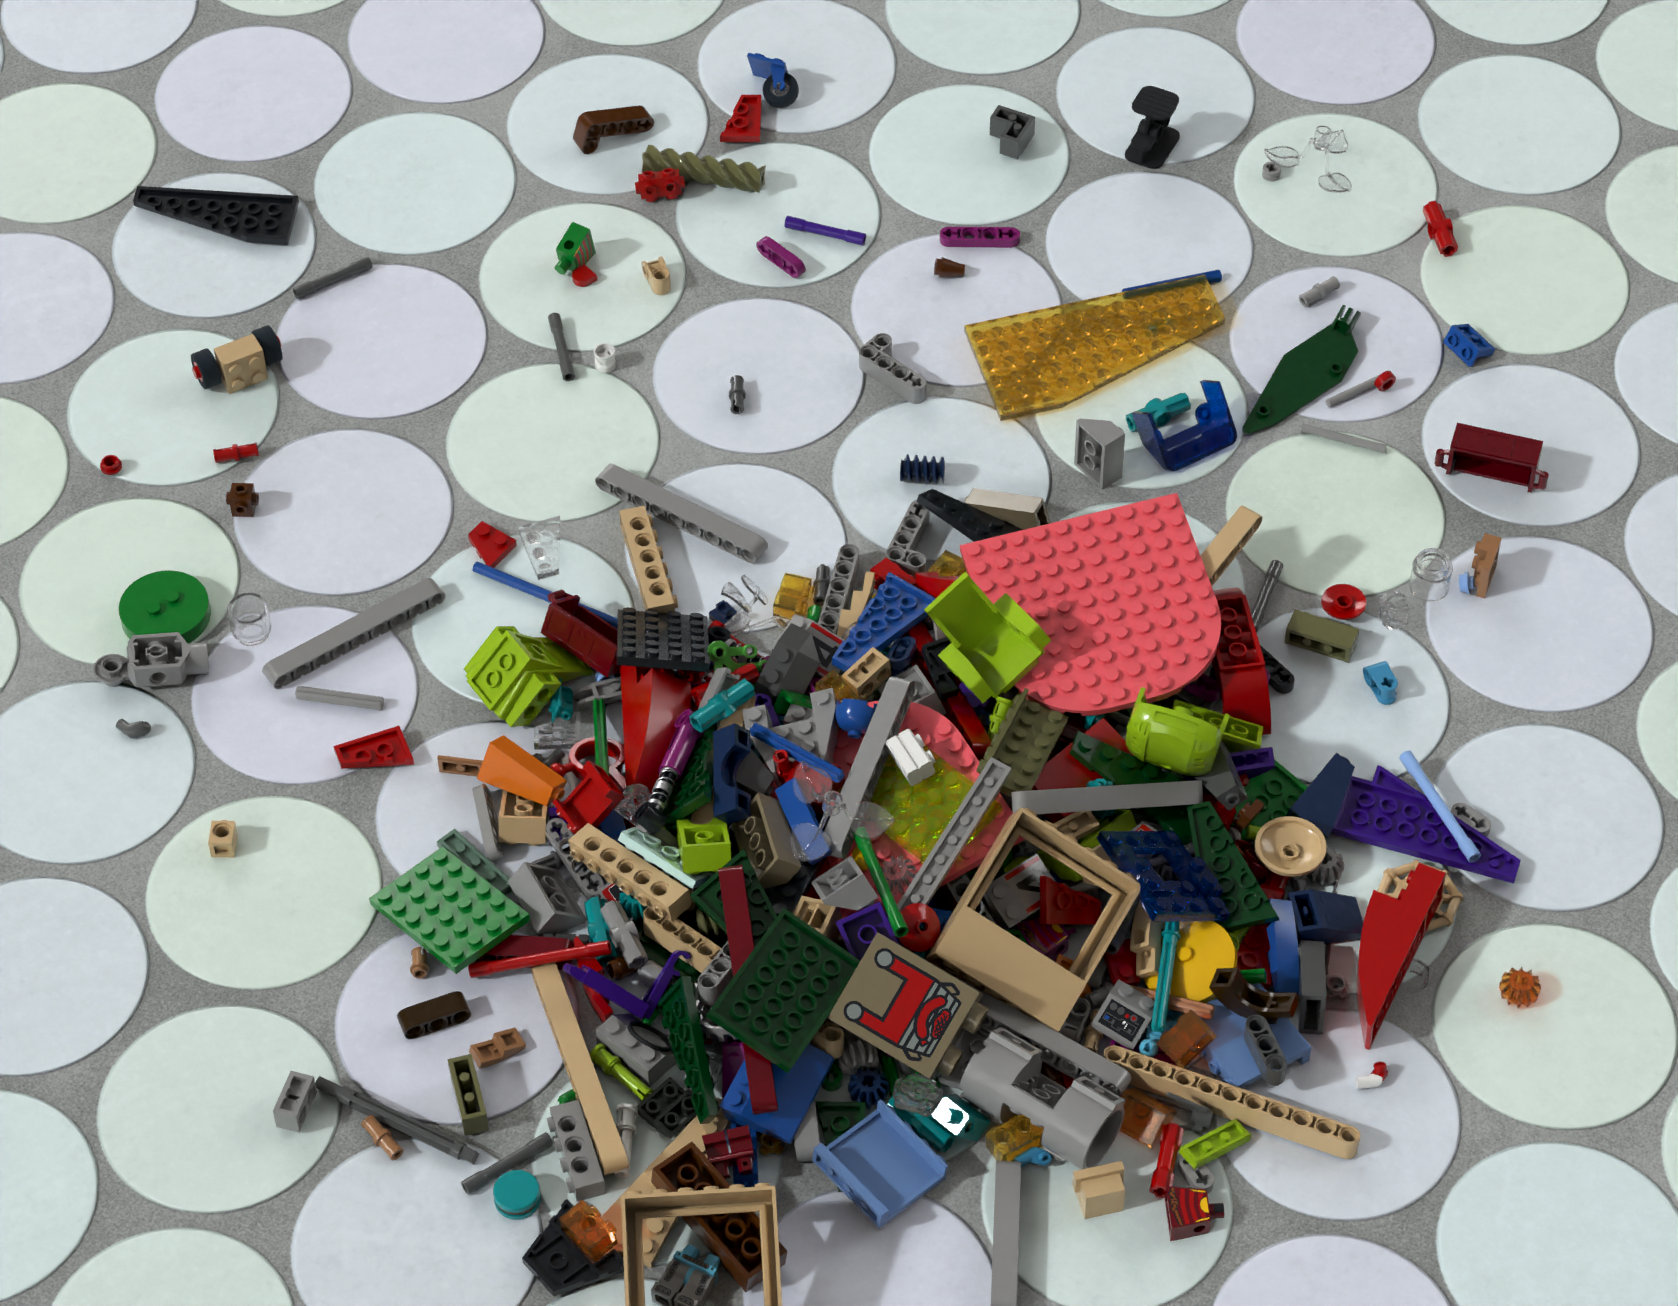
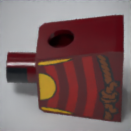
[1165,1186,1224,1241]

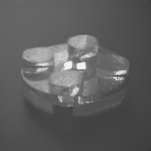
[893,1074,943,1117]

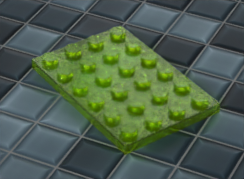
[837,729,1003,864]

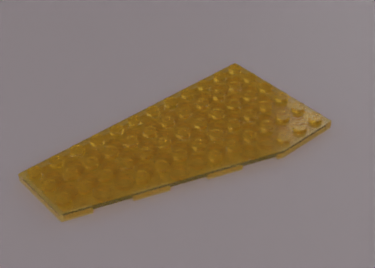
[964,275,1225,421]

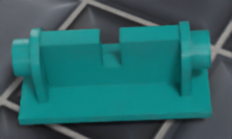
[549,678,573,723]

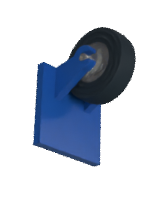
[747,53,799,108]

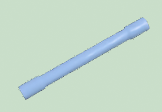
[1399,751,1481,863]

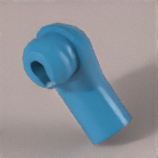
[1014,1147,1052,1168]

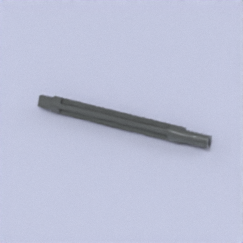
[315,1076,479,1165]

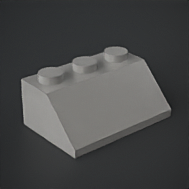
[1074,418,1125,490]
[811,856,878,910]
[508,862,587,936]
[595,1013,677,1087]

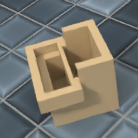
[793,896,843,943]
[1072,1161,1125,1219]

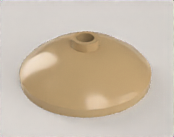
[1255,816,1326,877]

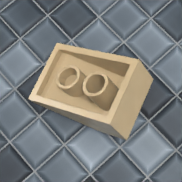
[498,790,549,846]

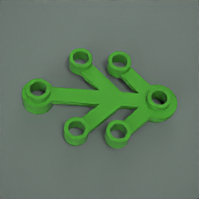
[707,641,768,688]

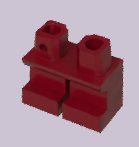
[702,1125,755,1180]

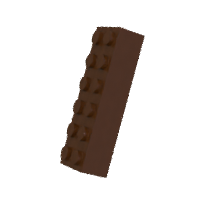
[651,1142,788,1292]

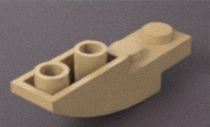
[1130,885,1168,979]

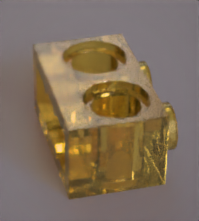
[986,1114,1043,1161]

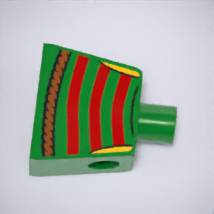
[555,222,596,275]

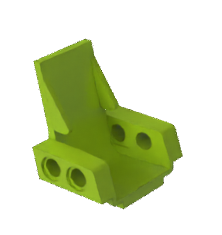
[924,572,1052,703]
[464,626,593,727]

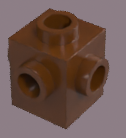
[226,483,259,517]

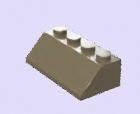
[732,793,801,889]

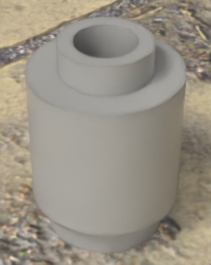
[637,960,674,990]

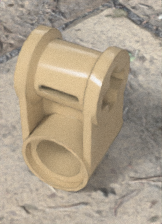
[641,256,671,295]

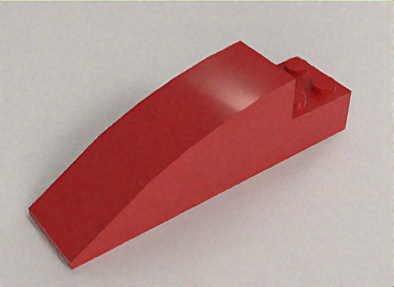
[620,665,691,807]
[1356,863,1446,1050]

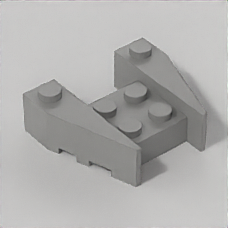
[742,688,840,787]

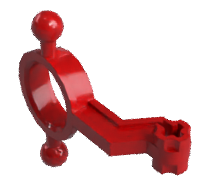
[549,737,639,830]

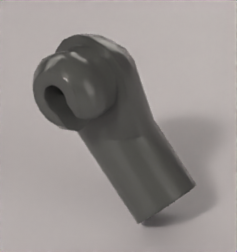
[116,719,151,739]
[532,748,565,767]

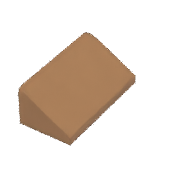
[437,755,483,777]

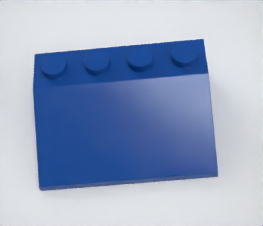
[719,1044,835,1144]

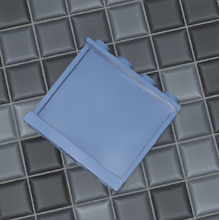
[1181,983,1311,1088]
[812,1099,948,1228]

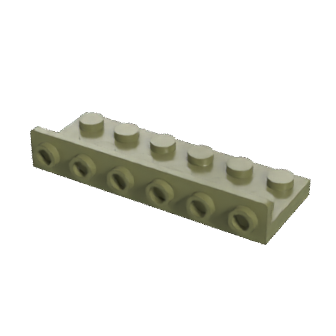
[976,688,1069,797]

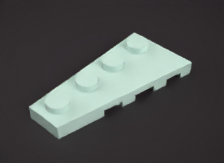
[618,827,715,889]

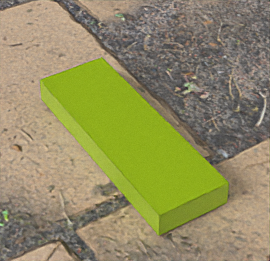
[1179,1119,1252,1170]

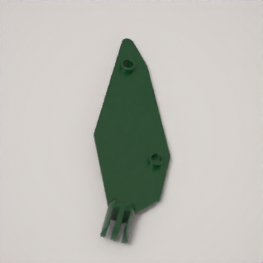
[1242,305,1361,434]

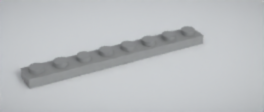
[897,757,1012,911]

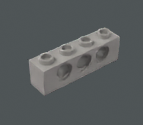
[547,1100,606,1202]

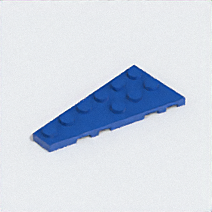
[832,572,936,672]

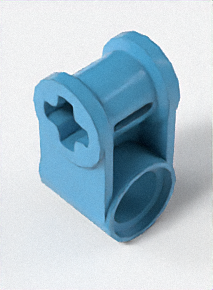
[1363,661,1398,705]

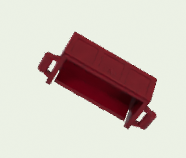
[1434,423,1549,493]
[540,590,621,677]

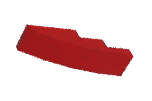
[573,936,614,1023]

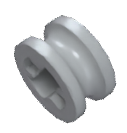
[1262,161,1281,182]

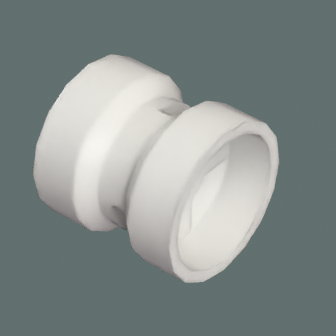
[594,343,616,373]

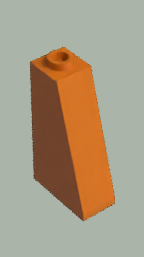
[477,735,567,806]

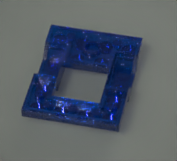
[1096,831,1231,922]

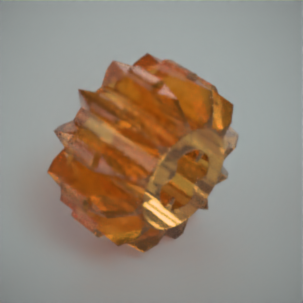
[1499,967,1541,1008]

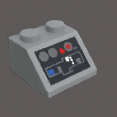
[1090,979,1155,1051]

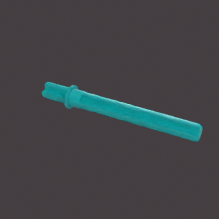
[1151,913,1181,1032]

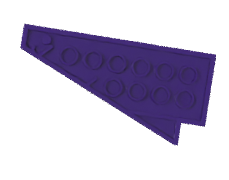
[1331,765,1521,884]

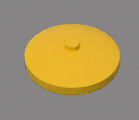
[1143,917,1237,1003]

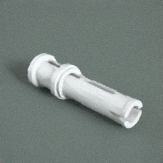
[614,1103,638,1179]

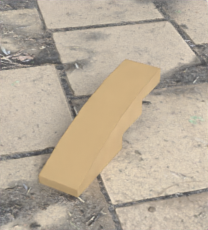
[837,572,875,640]

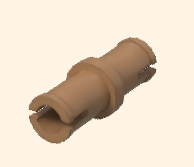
[361,1115,404,1161]

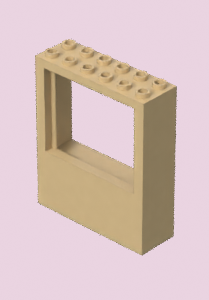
[925,807,1143,1032]
[621,1183,783,1306]

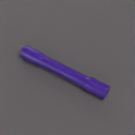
[784,216,866,246]

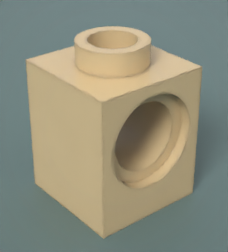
[208,820,238,858]

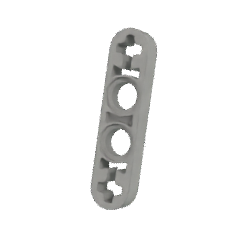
[472,784,504,862]
[546,818,604,898]

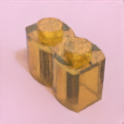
[773,573,815,620]

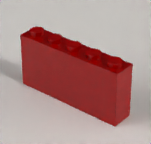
[1032,718,1136,824]

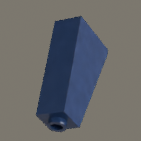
[1286,753,1355,840]

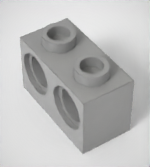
[273,1071,317,1133]

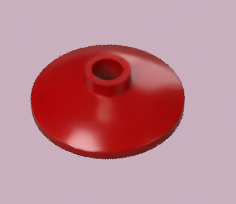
[1321,584,1366,620]
[897,903,941,952]

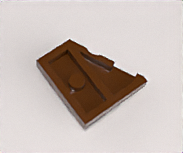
[1232,799,1265,834]

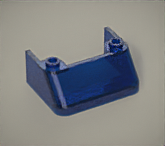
[1132,380,1237,471]

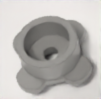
[1326,975,1348,999]

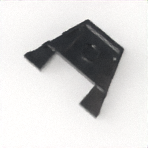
[921,637,960,701]
[522,1199,624,1296]

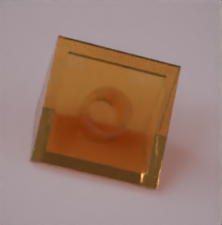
[1120,1087,1177,1148]

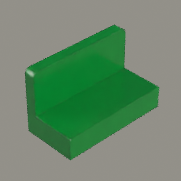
[774,689,812,715]

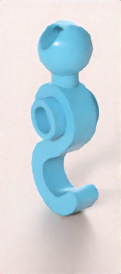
[1139,1009,1183,1057]

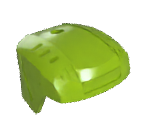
[1126,687,1230,776]

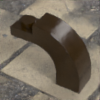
[1209,968,1300,1024]

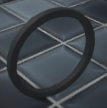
[627,1021,671,1052]

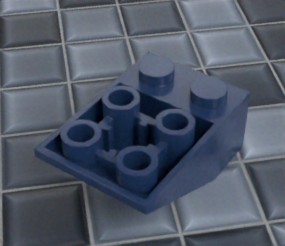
[1287,889,1363,948]

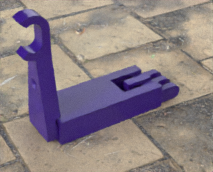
[563,950,691,1019]

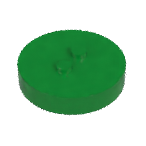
[119,570,211,643]

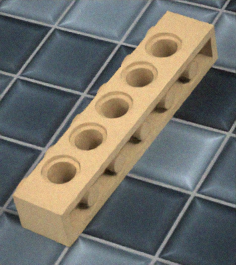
[619,505,678,613]
[568,823,692,922]

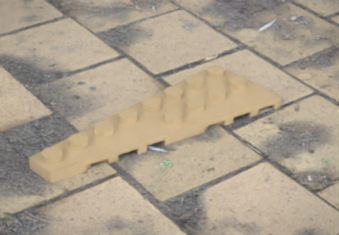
[584,1097,731,1268]

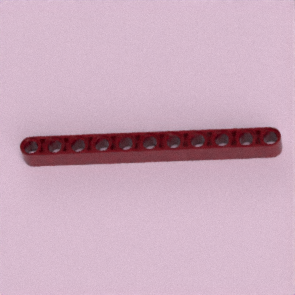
[718,865,778,1115]

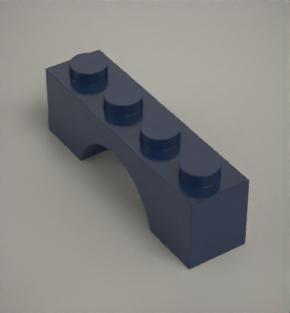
[713,723,751,825]

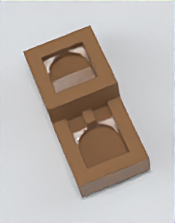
[469,1028,526,1069]

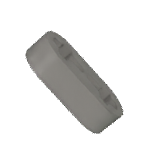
[1451,803,1491,837]
[1178,1154,1214,1194]

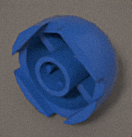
[835,699,878,739]

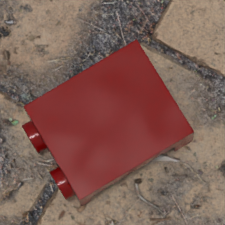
[552,760,625,834]

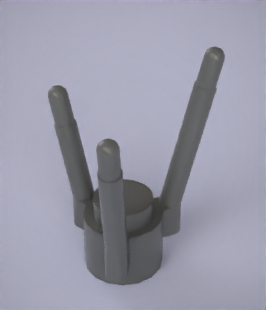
[1157,1092,1213,1132]

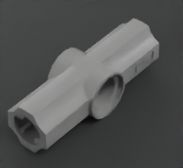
[600,900,648,969]

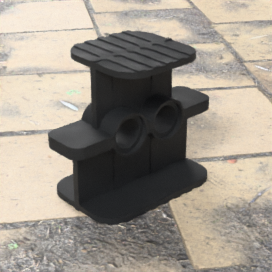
[1125,86,1180,169]

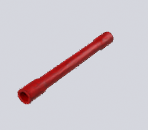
[468,940,611,978]

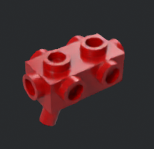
[635,168,685,202]

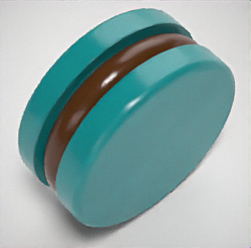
[493,1170,541,1220]

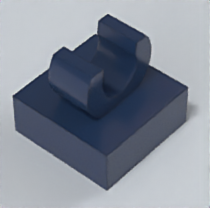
[709,600,740,629]

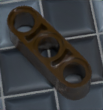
[397,991,471,1039]

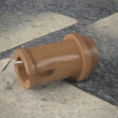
[410,947,429,979]

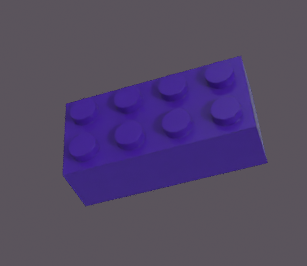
[836,902,902,961]

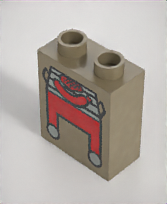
[828,932,989,1080]

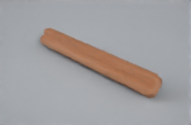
[1128,984,1215,1019]

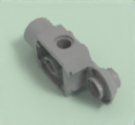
[93,632,209,687]

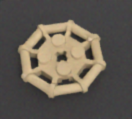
[1377,860,1463,932]

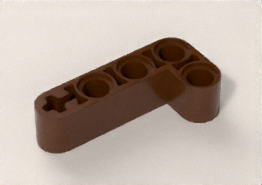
[573,105,654,154]

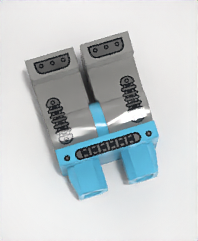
[651,1244,721,1306]

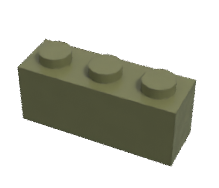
[1284,609,1359,663]
[447,1054,489,1136]

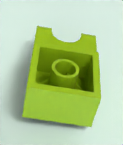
[676,817,731,874]

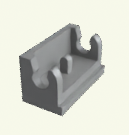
[697,667,741,710]

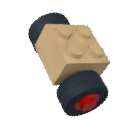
[191,325,283,394]

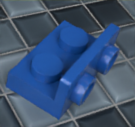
[1443,324,1495,367]

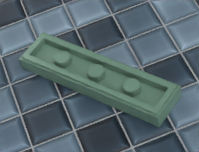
[437,828,512,895]

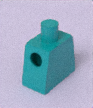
[932,1094,991,1142]

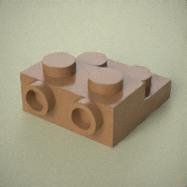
[1471,533,1502,599]

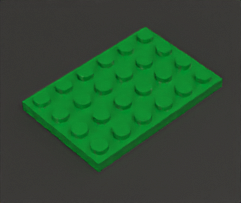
[369,846,531,974]

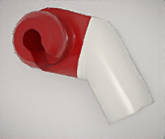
[1356,1061,1388,1089]

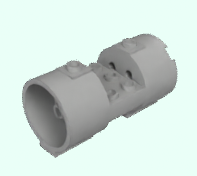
[959,1027,1126,1169]

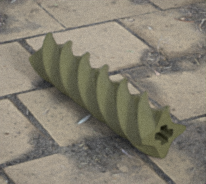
[642,145,766,193]

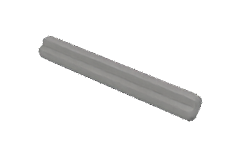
[295,686,384,710]

